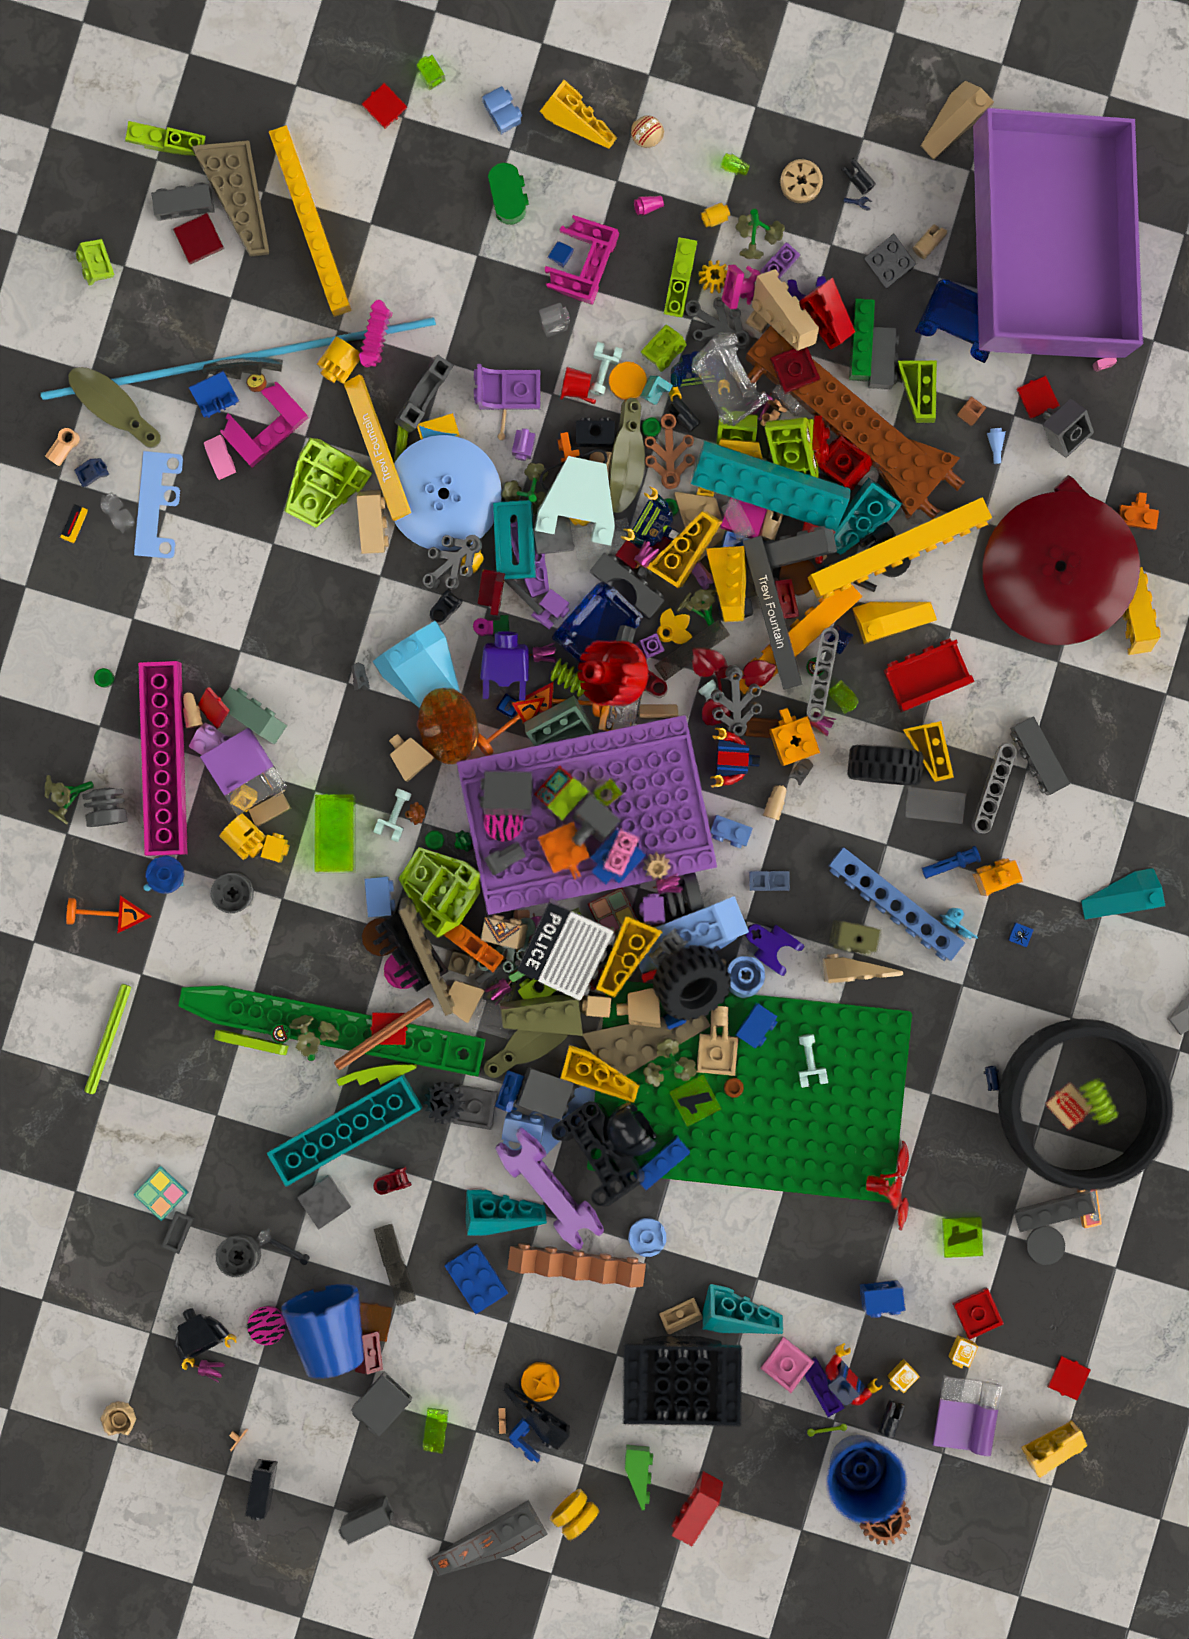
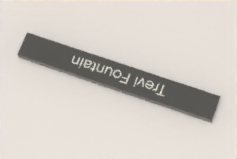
[743,536,803,690]

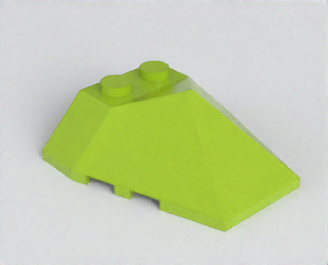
[284,438,372,528]
[398,847,480,937]

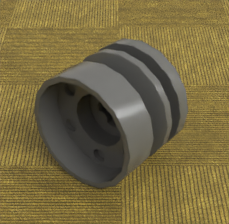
[82,788,128,827]
[211,872,254,914]
[663,872,704,918]
[215,1234,261,1278]

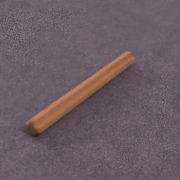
[334,998,434,1070]

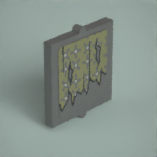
[483,970,522,1006]

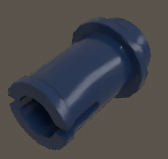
[983,1066,1000,1091]

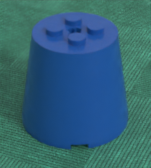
[282,1284,364,1378]
[827,1435,907,1523]

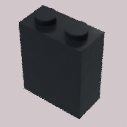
[245,1459,278,1521]

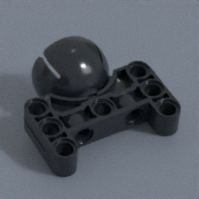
[551,1101,658,1207]

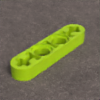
[214,1029,289,1055]

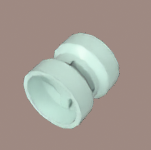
[698,680,724,701]

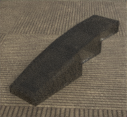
[202,357,283,380]
[654,619,730,681]
[374,1224,416,1306]

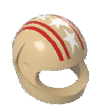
[631,115,664,148]

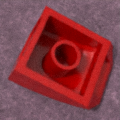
[818,436,873,490]

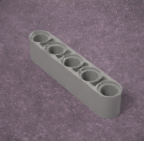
[807,628,838,723]
[971,743,1017,834]

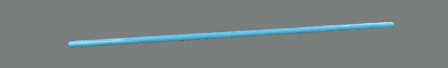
[41,317,436,400]

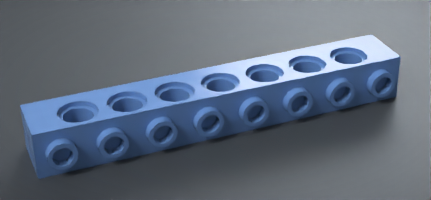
[828,847,965,961]

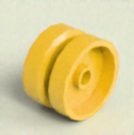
[550,1489,599,1540]

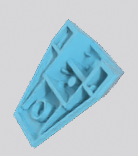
[373,621,461,716]

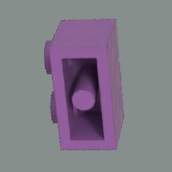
[640,894,665,925]

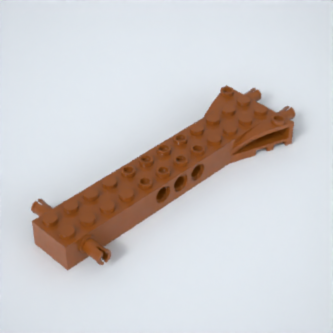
[744,325,965,520]

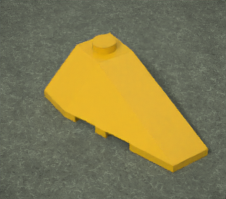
[540,80,617,149]
[561,1045,639,1103]

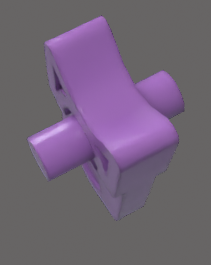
[692,562,714,590]

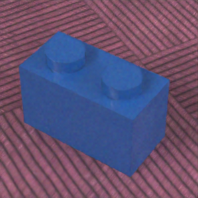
[735,1003,778,1049]

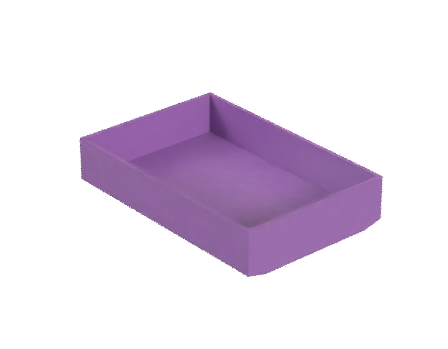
[973,108,1143,358]
[457,715,717,915]

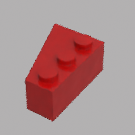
[799,278,855,350]
[671,1471,723,1547]

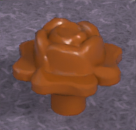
[405,802,425,825]

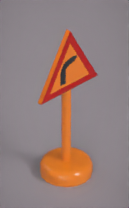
[525,682,602,717]
[472,696,545,756]
[66,895,152,934]

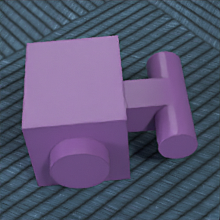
[512,428,536,461]
[531,589,570,630]

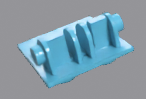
[939,908,978,939]

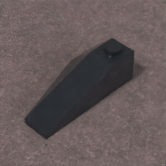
[503,1383,570,1450]

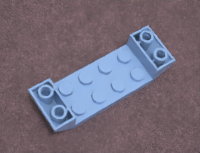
[639,896,749,974]

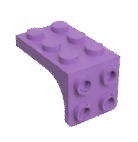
[474,364,540,410]

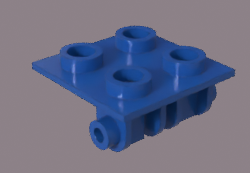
[189,371,240,418]

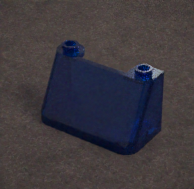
[915,279,991,363]
[552,582,644,663]

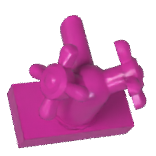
[721,265,761,309]

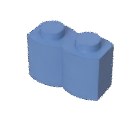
[482,86,522,134]

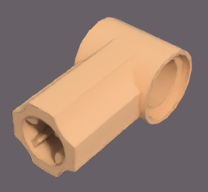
[45,428,80,466]

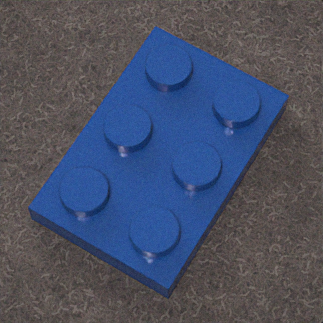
[444,1244,508,1314]

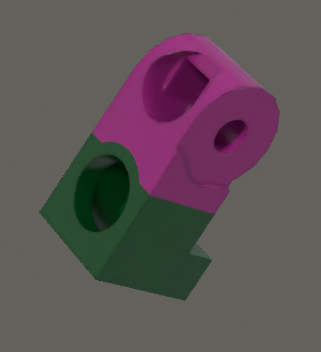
[473,615,509,636]

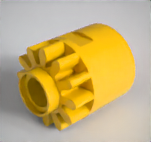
[317,337,360,383]
[219,813,266,860]

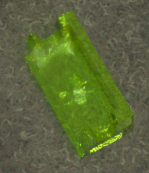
[422,1408,449,1454]

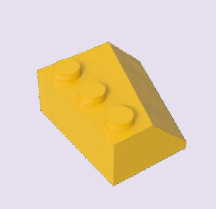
[1021,1421,1087,1478]

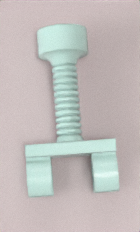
[589,342,623,396]
[373,788,412,842]
[798,1034,828,1087]

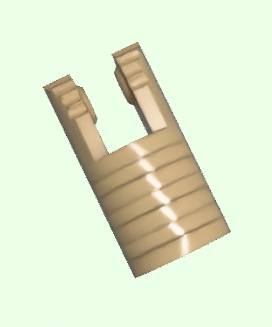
[913,224,948,259]
[758,509,783,541]
[182,692,203,728]
[763,785,787,821]
[711,1006,728,1042]

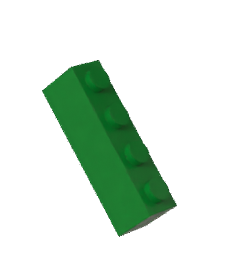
[849,299,875,381]

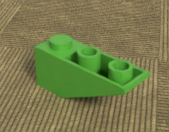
[625,1445,653,1510]

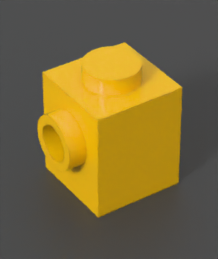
[261,832,290,862]

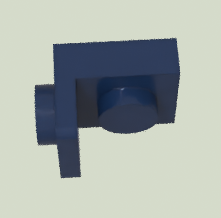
[74,458,109,487]

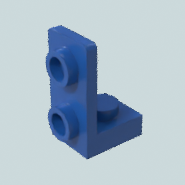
[509,1417,541,1463]

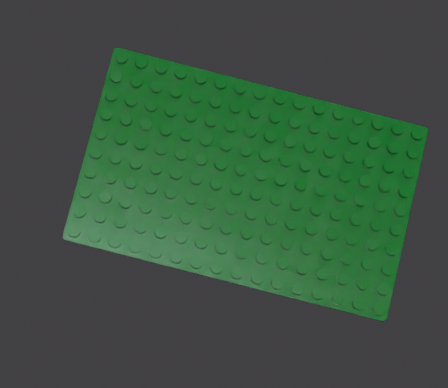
[587,981,912,1203]

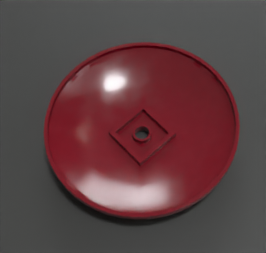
[983,491,1140,646]

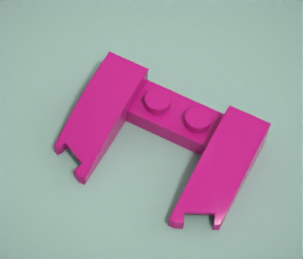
[545,215,620,305]
[220,382,309,468]

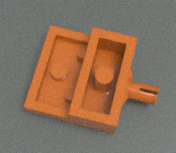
[538,821,589,879]

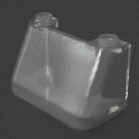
[692,332,769,426]

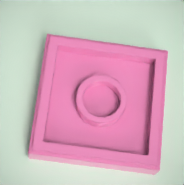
[760,1337,815,1393]

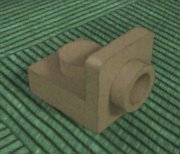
[447,951,477,977]

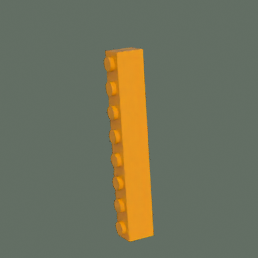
[733,583,863,696]

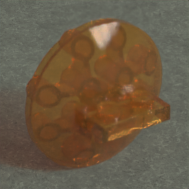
[417,687,479,765]

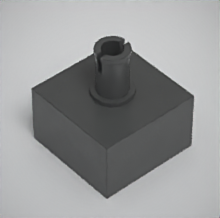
[1042,399,1094,458]
[571,794,621,847]

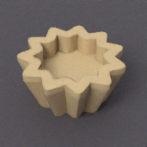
[643,852,671,879]

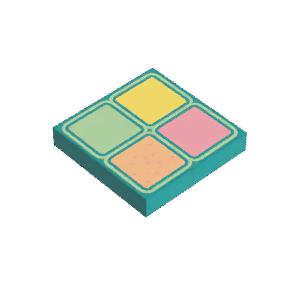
[134,1166,189,1221]

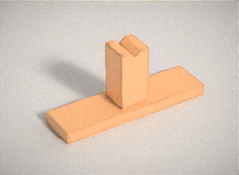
[499,1408,506,1434]
[229,1429,248,1451]

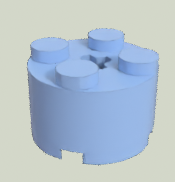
[727,956,765,998]

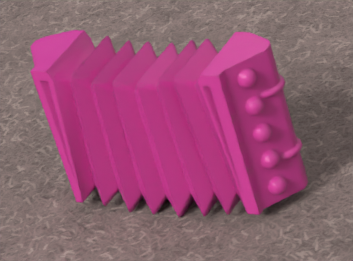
[359,300,393,367]

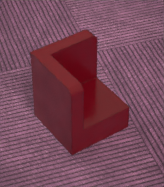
[615,540,640,571]

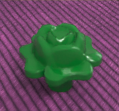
[454,830,473,852]

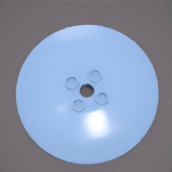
[393,435,502,551]

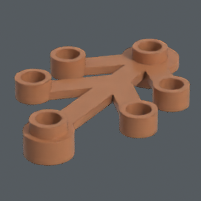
[644,414,695,489]

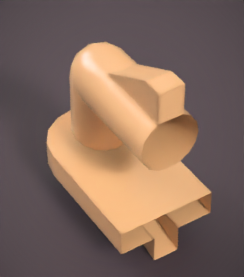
[760,399,788,426]

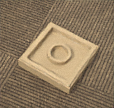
[696,1033,738,1076]

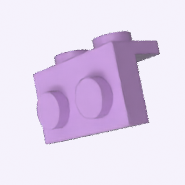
[189,723,231,755]

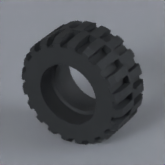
[847,745,924,786]
[653,945,731,1020]

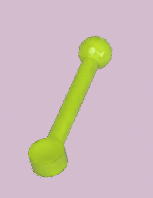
[807,1423,847,1437]

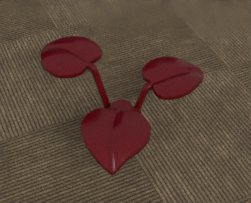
[692,648,776,726]

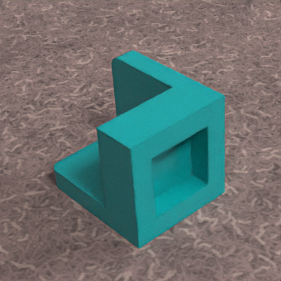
[640,376,673,405]

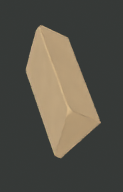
[639,704,678,719]
[248,792,291,827]
[659,1298,703,1334]

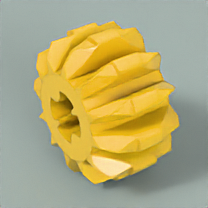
[699,260,727,294]

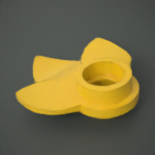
[657,608,692,644]

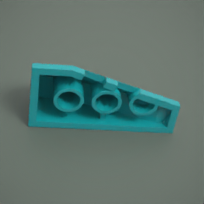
[834,477,902,555]
[1081,868,1166,919]
[465,1190,547,1235]
[702,1284,783,1334]

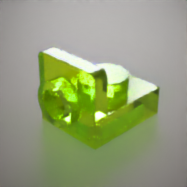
[828,680,859,714]

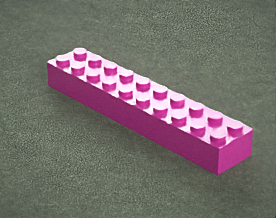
[139,661,188,856]

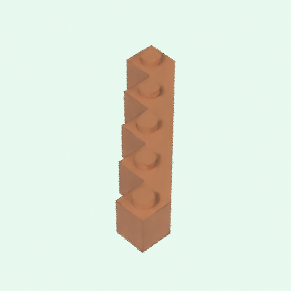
[507,1243,646,1288]

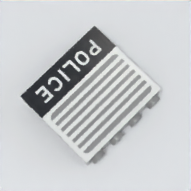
[517,898,616,1001]

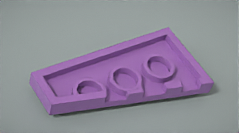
[511,522,549,598]

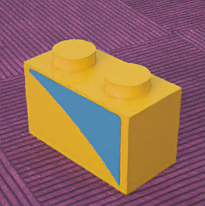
[417,413,460,439]

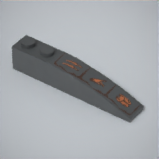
[428,1500,548,1576]

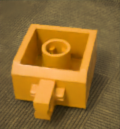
[769,708,820,766]
[973,858,1023,896]

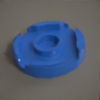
[145,855,185,894]

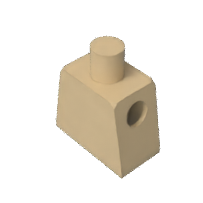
[389,734,435,782]
[446,980,485,1023]
[617,988,661,1028]

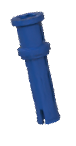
[922,846,981,879]

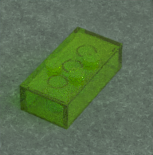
[315,794,356,874]

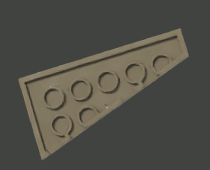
[192,141,269,257]
[399,896,455,1016]
[583,1015,711,1076]

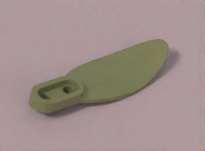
[69,367,161,448]
[609,398,645,513]
[484,1009,581,1078]

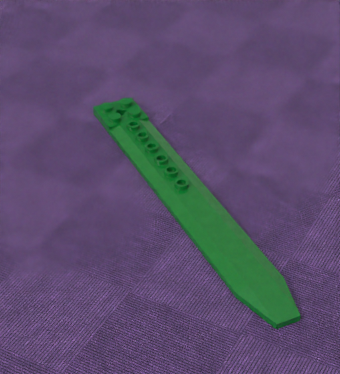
[178,985,486,1077]

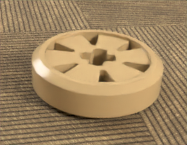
[780,159,823,203]

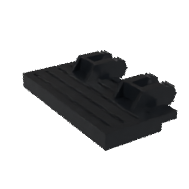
[373,912,449,992]

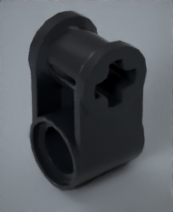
[430,588,464,625]

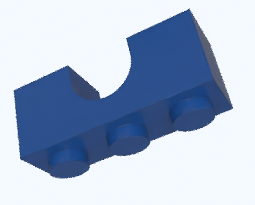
[633,1135,690,1190]

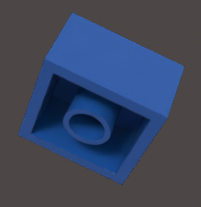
[859,1280,906,1317]

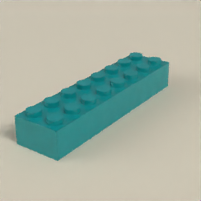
[691,441,850,532]
[267,1074,422,1187]

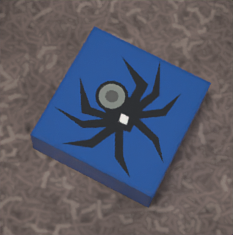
[1008,923,1033,947]

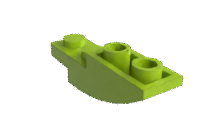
[125,121,205,156]
[664,237,697,318]

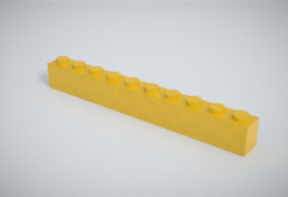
[269,125,352,317]
[808,497,992,599]

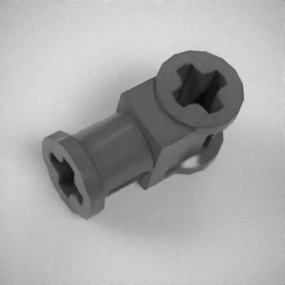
[649,928,688,966]

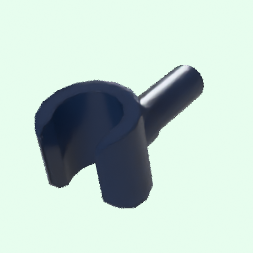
[844,196,872,211]

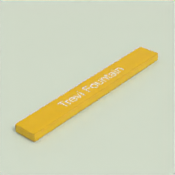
[344,374,411,521]

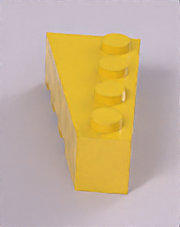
[646,511,722,588]
[706,546,747,622]
[1122,567,1161,655]
[596,917,663,997]

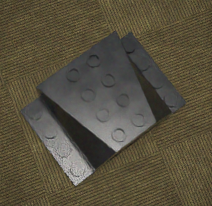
[623,1336,742,1426]

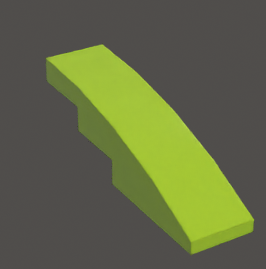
[336,1063,417,1087]

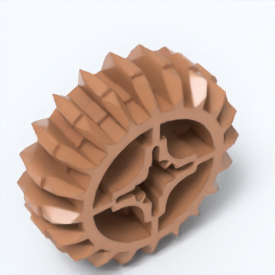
[859,1500,911,1546]

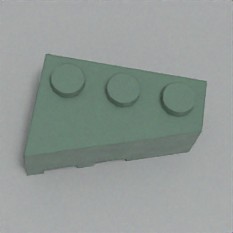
[221,687,288,744]
[524,696,595,746]

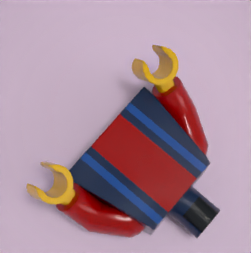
[710,728,760,788]
[825,1343,883,1406]

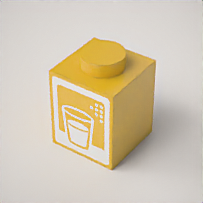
[948,1335,978,1368]
[887,1359,920,1393]

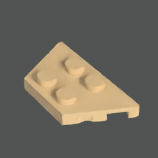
[674,492,726,562]

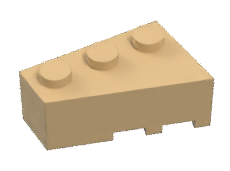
[357,489,389,554]

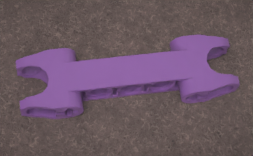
[495,1127,604,1250]

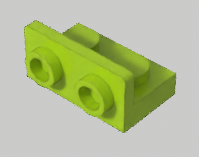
[76,239,115,286]
[640,324,687,372]

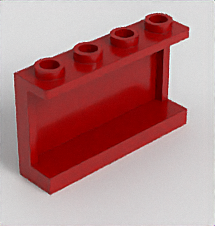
[883,638,975,712]

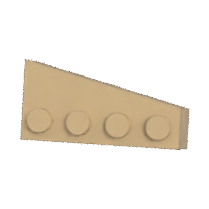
[752,269,819,351]

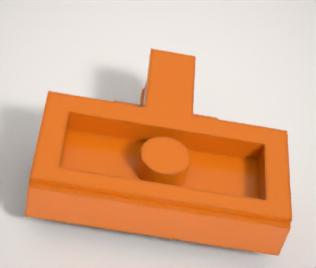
[1118,492,1159,530]

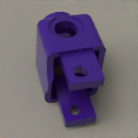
[480,631,529,701]

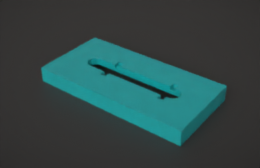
[493,500,536,580]

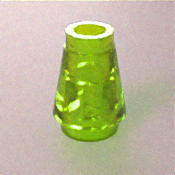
[720,153,750,176]

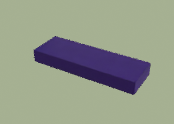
[805,1356,844,1417]

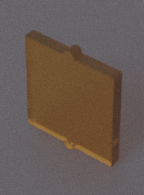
[360,1303,392,1342]

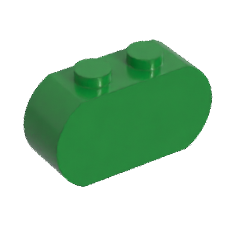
[488,163,529,225]

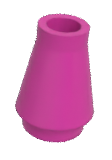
[634,195,664,216]

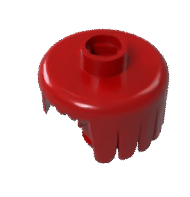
[577,641,648,706]

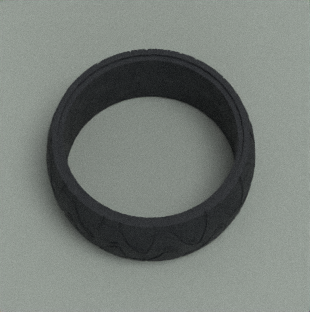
[998,1019,1173,1191]

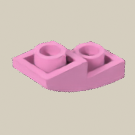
[204,435,236,480]
[604,830,639,876]

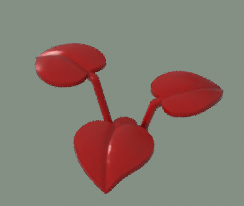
[866,1141,909,1231]

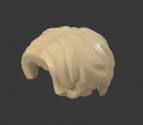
[100,1401,136,1436]

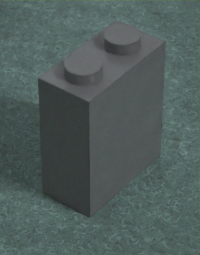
[480,771,532,816]
[515,1067,575,1120]
[351,1371,413,1436]
[339,1496,394,1545]

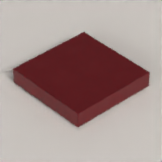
[173,213,224,265]
[770,347,820,395]

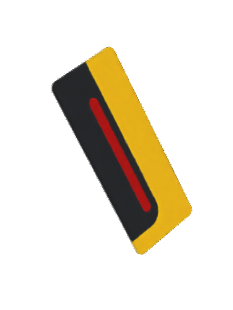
[61,504,88,543]

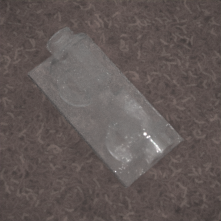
[100,492,135,533]
[721,499,755,541]

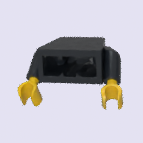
[174,1308,237,1370]

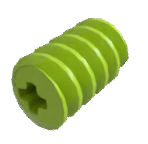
[551,658,585,697]
[1079,1079,1118,1124]

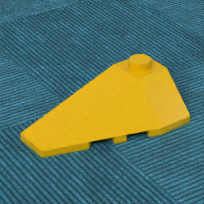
[852,602,937,644]

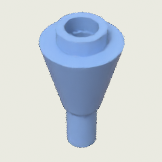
[987,428,1006,464]

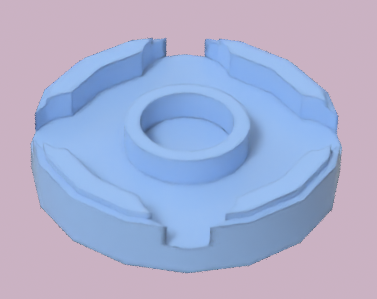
[628,1218,666,1257]

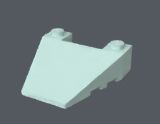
[534,456,615,546]

